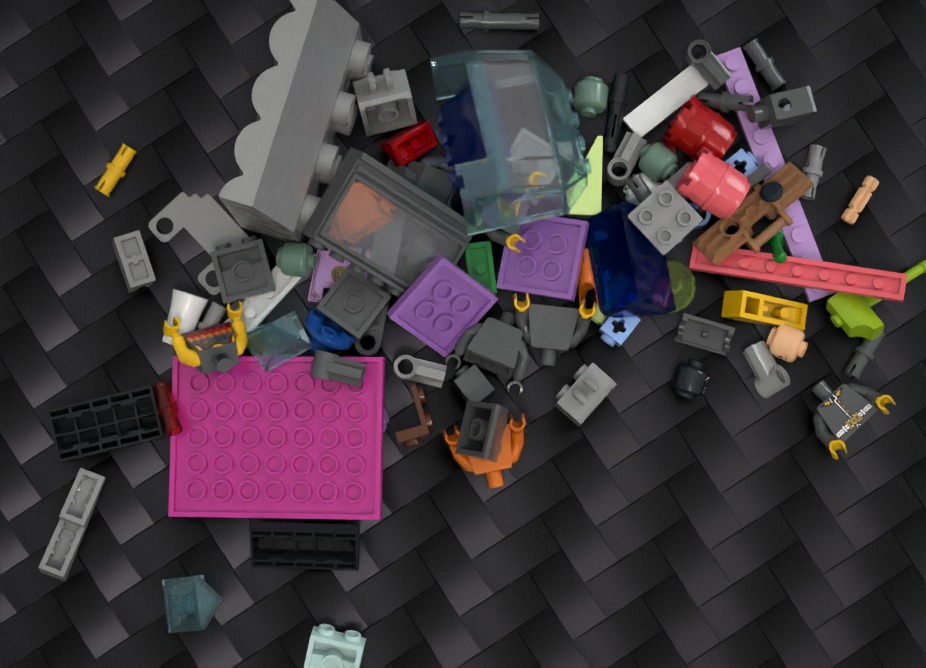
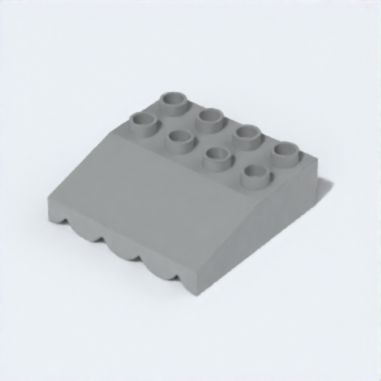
[218,0,374,243]

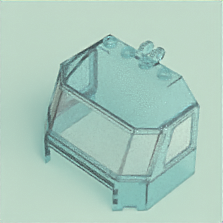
[429,49,592,236]

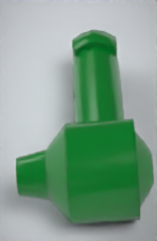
[761,223,787,264]

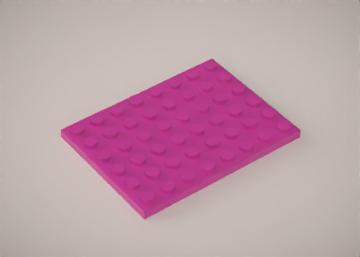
[168,356,385,520]

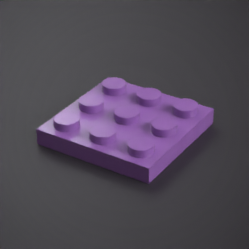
[496,212,589,301]
[387,253,498,358]

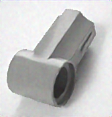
[607,132,647,187]
[743,341,790,398]
[393,355,447,388]

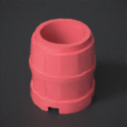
[675,147,751,219]

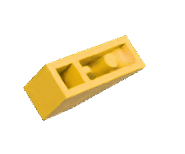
[721,290,808,331]

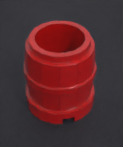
[662,95,737,161]

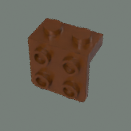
[395,382,434,449]

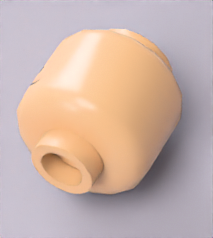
[766,324,808,362]

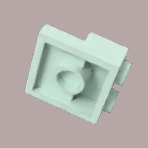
[304,624,366,668]

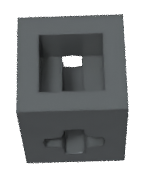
[454,364,495,402]

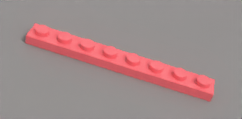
[689,244,908,302]

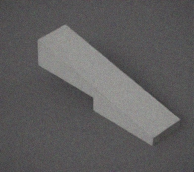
[38,468,106,581]

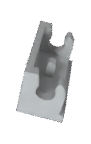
[112,230,156,293]

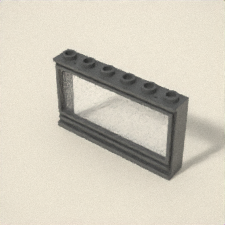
[302,147,480,298]

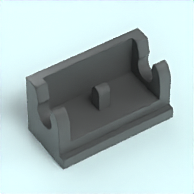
[674,313,735,356]

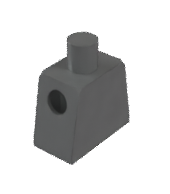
[747,86,817,129]

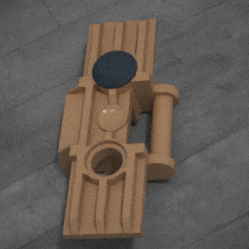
[692,161,814,266]

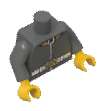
[811,379,896,460]

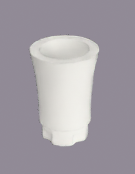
[162,289,208,345]

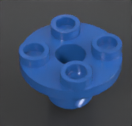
[305,308,356,354]

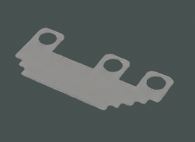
[148,192,249,311]

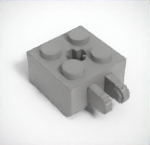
[353,68,418,137]
[555,363,617,427]

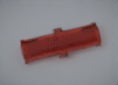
[153,381,183,436]

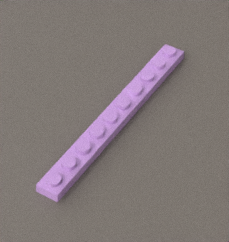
[716,47,835,303]

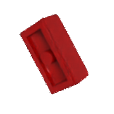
[380,121,438,167]

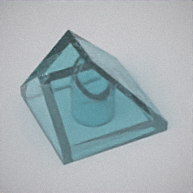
[246,311,312,372]
[162,574,223,633]

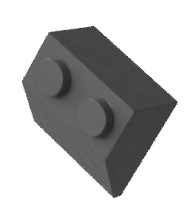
[455,400,508,462]

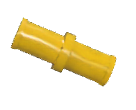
[94,143,137,197]

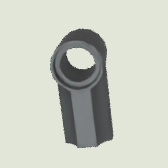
[684,39,732,91]
[309,350,367,387]

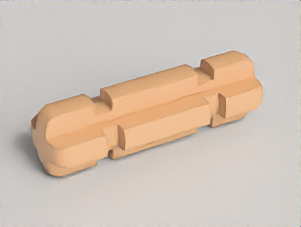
[841,175,879,225]

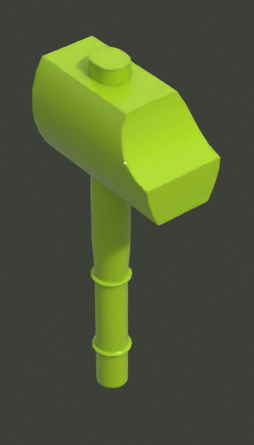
[826,259,926,341]

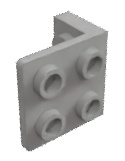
[628,180,703,255]

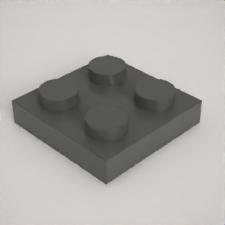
[316,266,391,341]

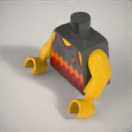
[163,301,248,374]

